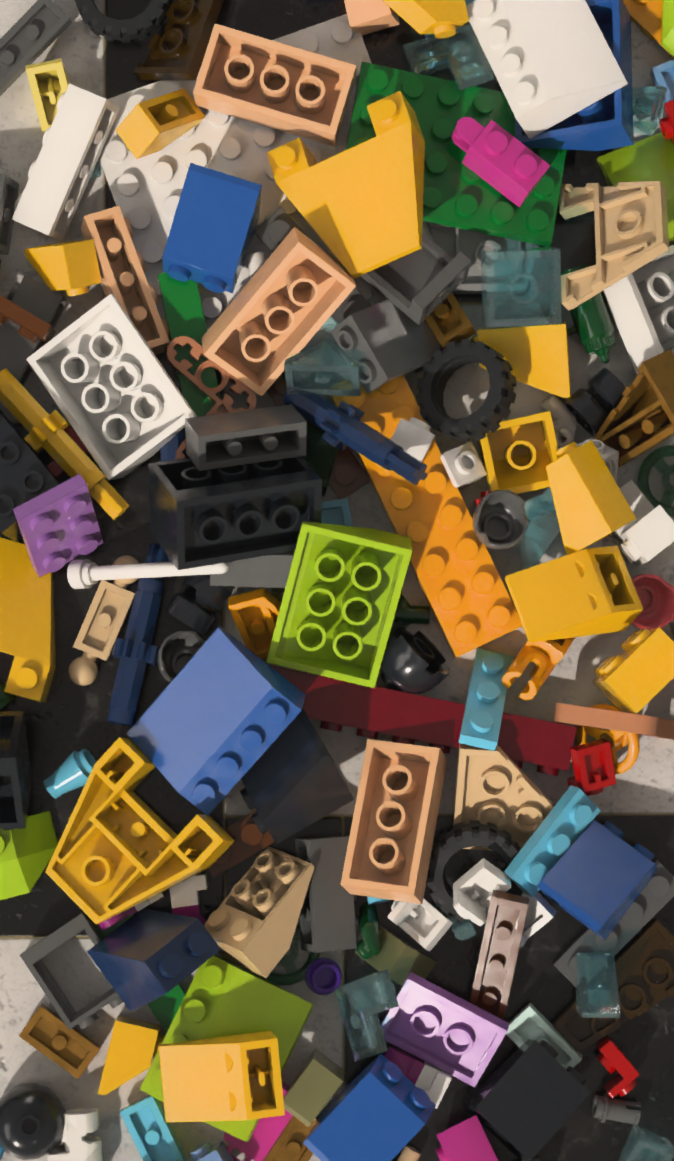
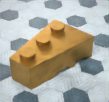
[593,349,674,468]

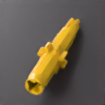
[0,368,130,520]

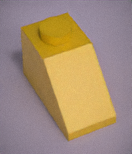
[383,0,469,39]
[116,88,205,159]
[24,239,102,296]
[98,1015,165,1095]

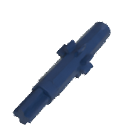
[284,383,428,485]
[106,543,168,727]

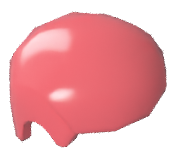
[631,573,674,630]

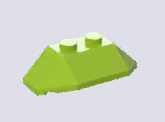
[0,811,58,900]

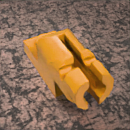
[502,637,575,700]

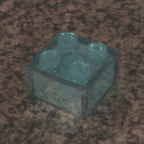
[481,247,562,327]

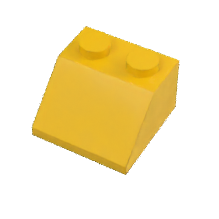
[478,411,559,494]

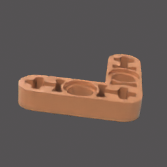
[166,336,257,460]
[554,703,674,740]

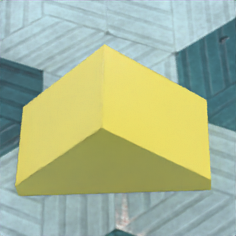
[25,58,70,133]

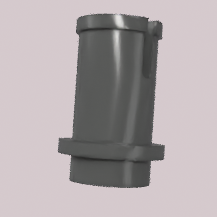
[592,1093,641,1126]

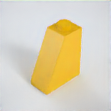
[471,321,571,398]
[546,440,637,555]

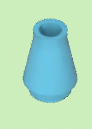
[44,749,97,799]

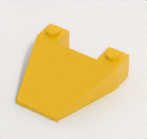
[267,91,425,278]
[0,537,56,702]
[45,737,235,924]

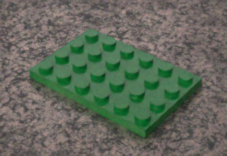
[345,62,567,247]

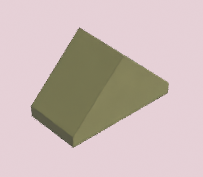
[355,924,437,985]
[283,1048,345,1127]

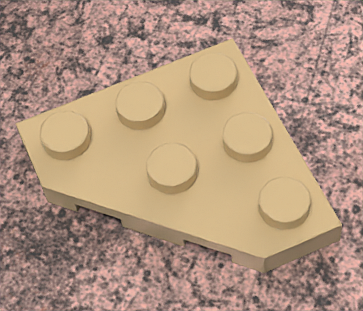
[453,743,555,851]

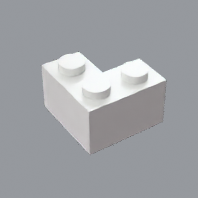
[608,479,674,566]

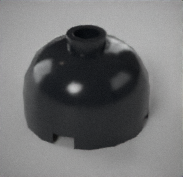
[381,620,451,694]
[0,1083,66,1160]

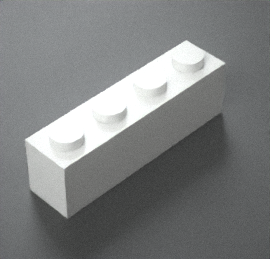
[12,83,120,242]

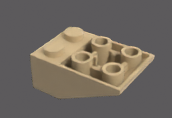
[204,846,314,978]

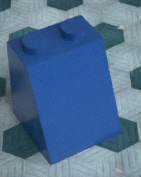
[162,163,262,293]
[537,820,658,941]
[303,1054,436,1161]

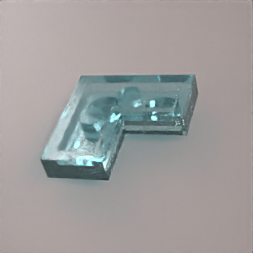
[403,24,494,90]
[335,969,399,1062]

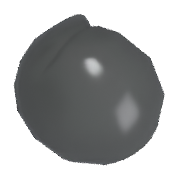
[472,490,529,550]
[157,630,205,682]

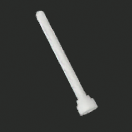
[67,559,229,589]

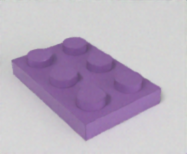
[13,474,104,578]
[376,972,509,1087]

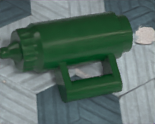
[539,264,616,364]

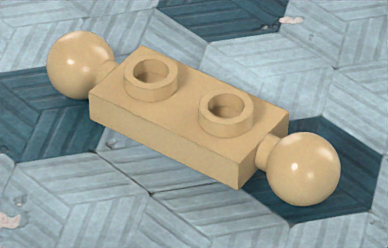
[68,555,139,686]

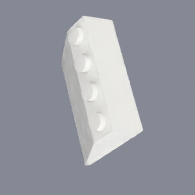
[466,0,628,139]
[603,245,674,375]
[26,294,196,480]

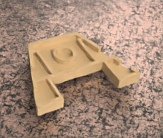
[559,181,669,310]

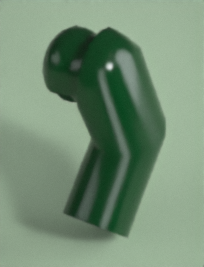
[394,591,430,624]
[356,903,383,959]

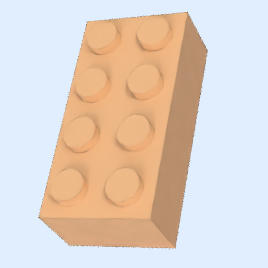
[193,24,356,147]
[201,227,356,396]
[340,739,447,904]

